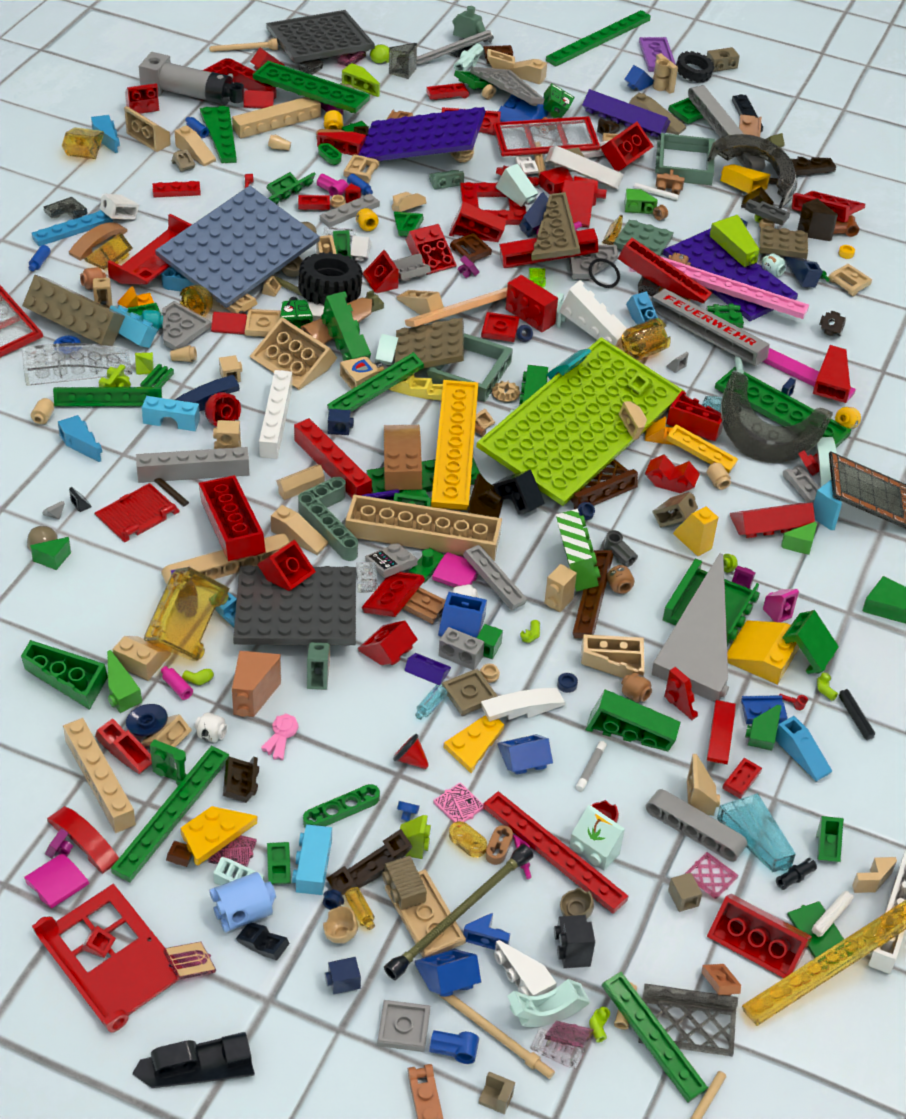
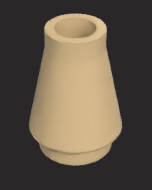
[268,134,291,151]
[170,345,197,362]

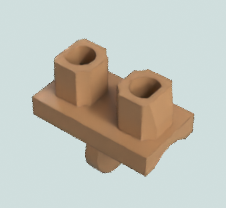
[656,170,685,195]

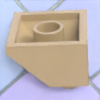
[687,754,720,816]

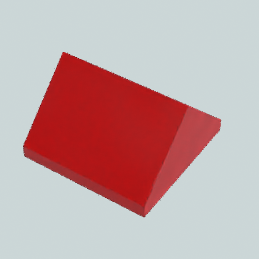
[363,250,399,293]

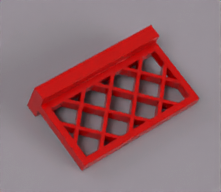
[792,191,866,223]

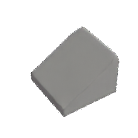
[666,352,689,373]

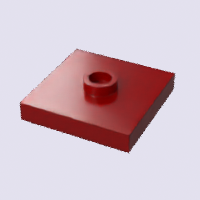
[481,312,520,342]

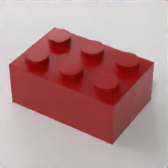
[600,121,654,172]
[505,275,558,332]

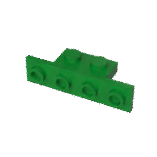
[266,172,316,205]

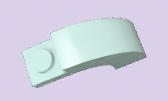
[507,979,590,1027]

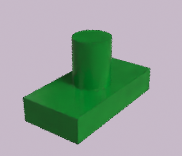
[409,548,444,583]

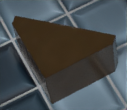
[741,187,774,208]

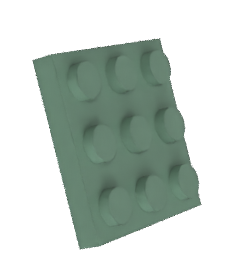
[614,219,674,256]

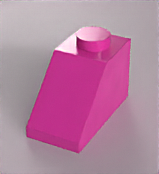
[763,589,799,622]

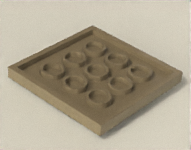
[395,318,464,369]

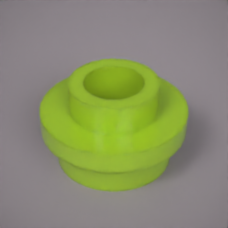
[723,554,738,573]

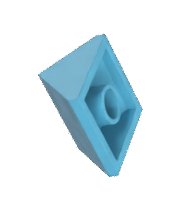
[813,478,842,530]

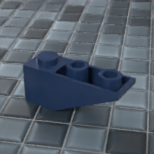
[785,256,823,288]

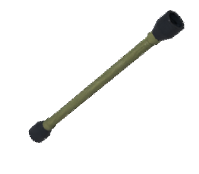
[384,844,534,980]

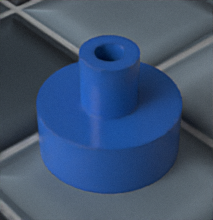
[397,801,420,821]

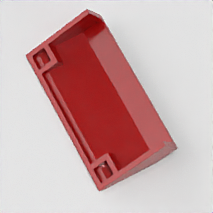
[108,214,192,284]

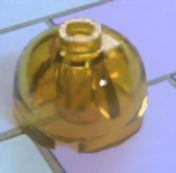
[180,285,213,317]

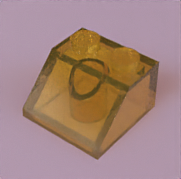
[84,233,133,270]

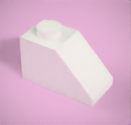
[351,236,372,261]

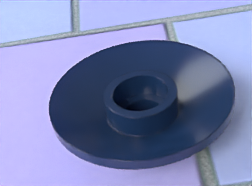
[126,704,168,736]

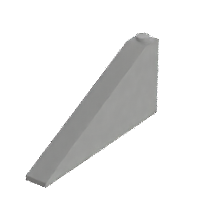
[652,553,729,702]

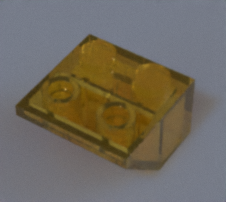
[62,127,104,159]

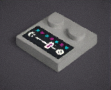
[365,543,418,578]

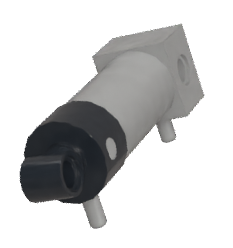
[139,52,244,105]

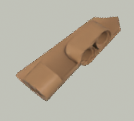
[300,297,372,344]

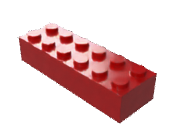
[199,475,266,561]

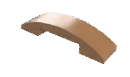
[69,222,128,261]

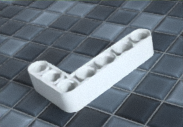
[545,146,624,189]

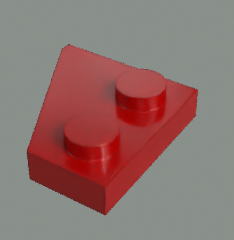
[664,667,698,720]

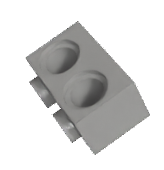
[438,627,484,670]

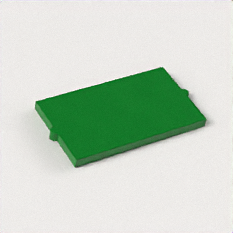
[787,901,854,968]

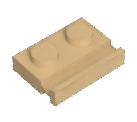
[221,294,257,313]

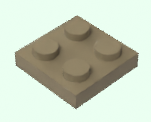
[442,668,498,716]

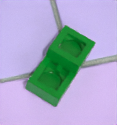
[267,842,291,885]

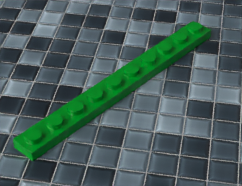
[546,10,651,67]

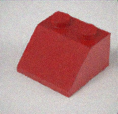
[257,539,316,591]
[357,620,418,665]

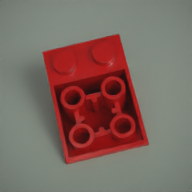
[406,224,457,275]

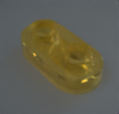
[449,821,487,857]

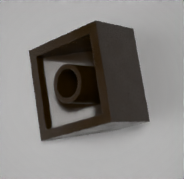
[797,198,838,241]

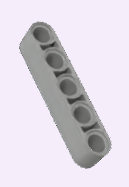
[645,789,748,861]

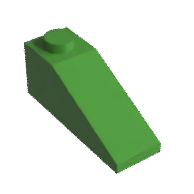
[107,650,142,713]

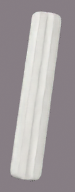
[812,891,854,937]

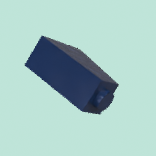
[519,192,548,238]

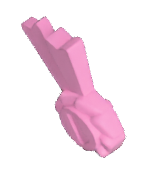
[261,713,299,760]

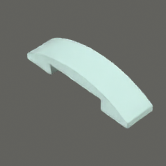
[814,437,837,488]

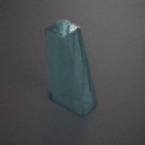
[717,793,796,872]

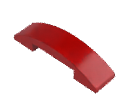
[47,806,119,874]

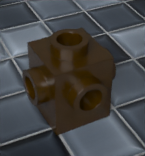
[819,311,846,336]

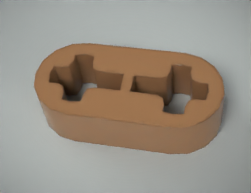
[486,825,513,865]

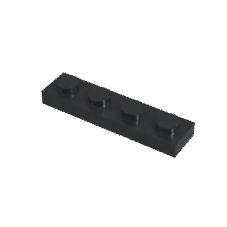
[732,94,763,132]

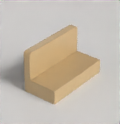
[141,714,192,747]

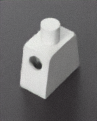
[100,193,139,220]

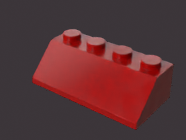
[730,503,815,538]
[707,893,812,981]

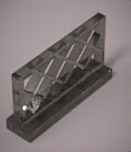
[638,984,738,1057]

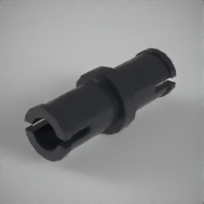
[776,858,817,890]

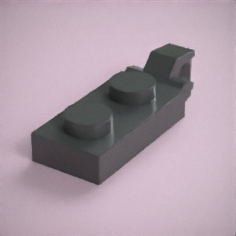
[745,199,790,226]

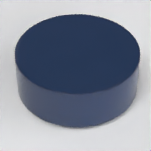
[557,673,578,693]

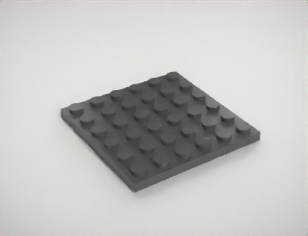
[266,10,375,63]
[233,565,356,645]

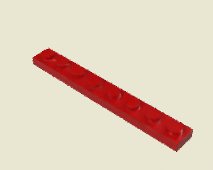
[483,791,629,914]

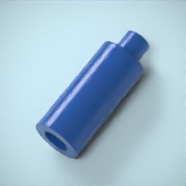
[185,117,209,138]
[347,174,373,195]
[28,245,51,271]

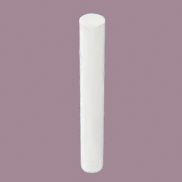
[633,183,679,201]

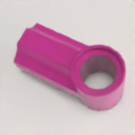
[317,173,349,196]

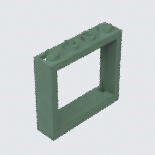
[655,133,715,186]
[426,333,513,402]

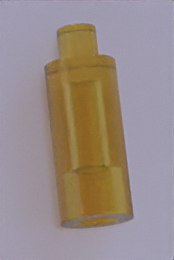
[345,887,375,930]

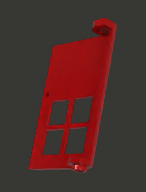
[32,883,186,1032]

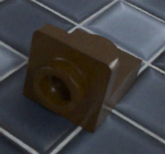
[597,119,620,135]

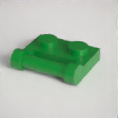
[150,739,187,785]

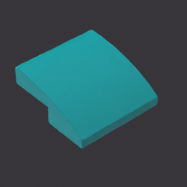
[547,349,591,380]

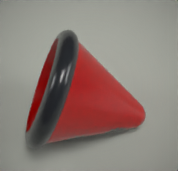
[393,734,429,769]

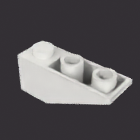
[494,940,557,996]

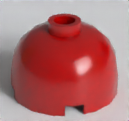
[204,392,241,427]

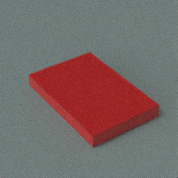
[563,180,595,228]
[362,572,425,617]

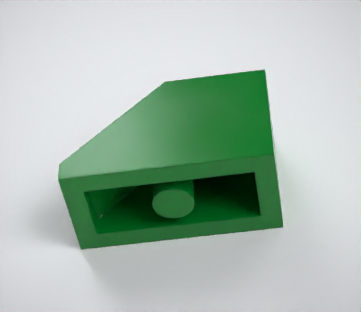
[745,705,781,751]

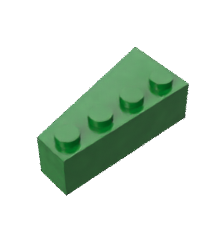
[21,640,108,710]

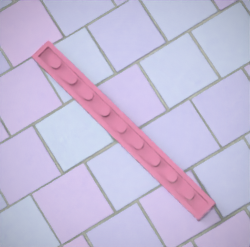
[660,256,809,319]

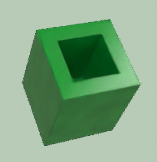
[477,624,503,660]

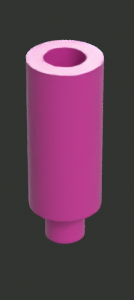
[161,666,193,700]

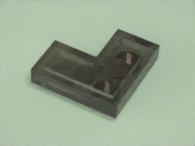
[43,197,88,219]

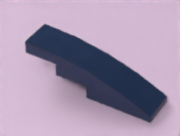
[174,375,240,411]

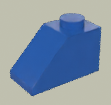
[624,65,654,91]

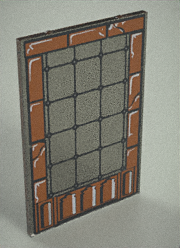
[829,451,906,529]

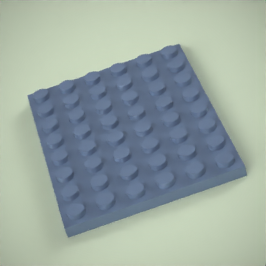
[155,185,320,308]

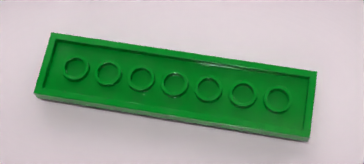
[253,61,370,114]
[715,367,851,448]

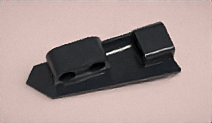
[133,1032,255,1088]

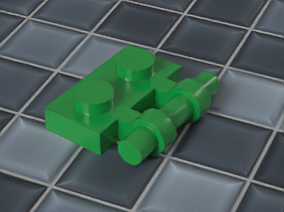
[706,304,744,328]

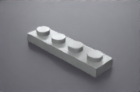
[320,194,380,228]
[463,545,527,610]

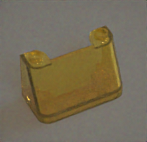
[144,567,230,661]

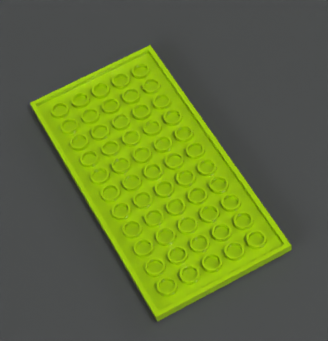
[476,337,685,506]

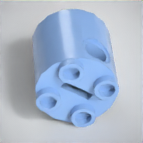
[209,872,276,933]

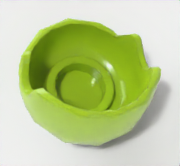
[370,44,392,63]

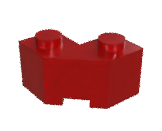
[645,454,700,493]

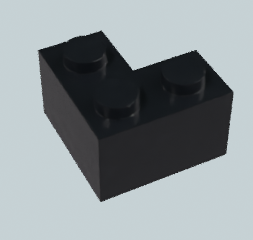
[492,469,545,515]
[554,915,595,968]

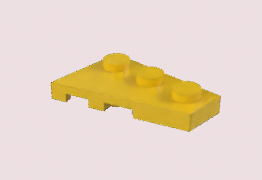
[443,715,504,773]

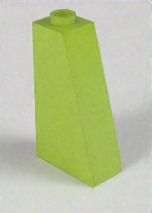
[710,215,760,267]

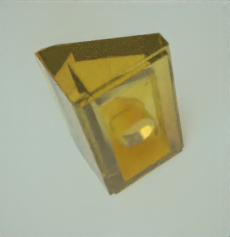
[602,215,623,245]

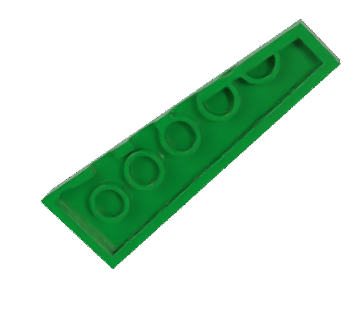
[200,106,237,163]

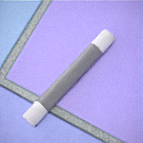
[575,741,607,792]

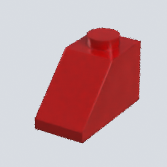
[250,47,285,70]

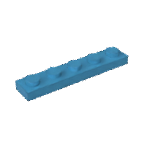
[31,210,113,246]

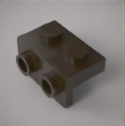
[223,756,260,803]

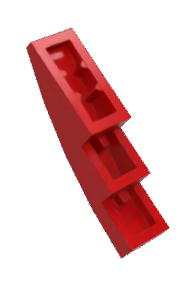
[707,700,736,765]

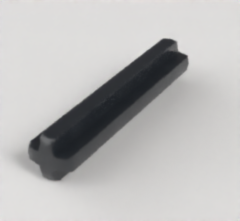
[839,689,875,740]

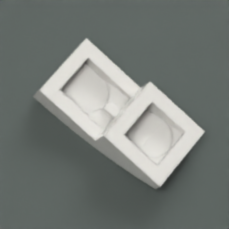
[515,155,539,175]
[308,301,324,321]

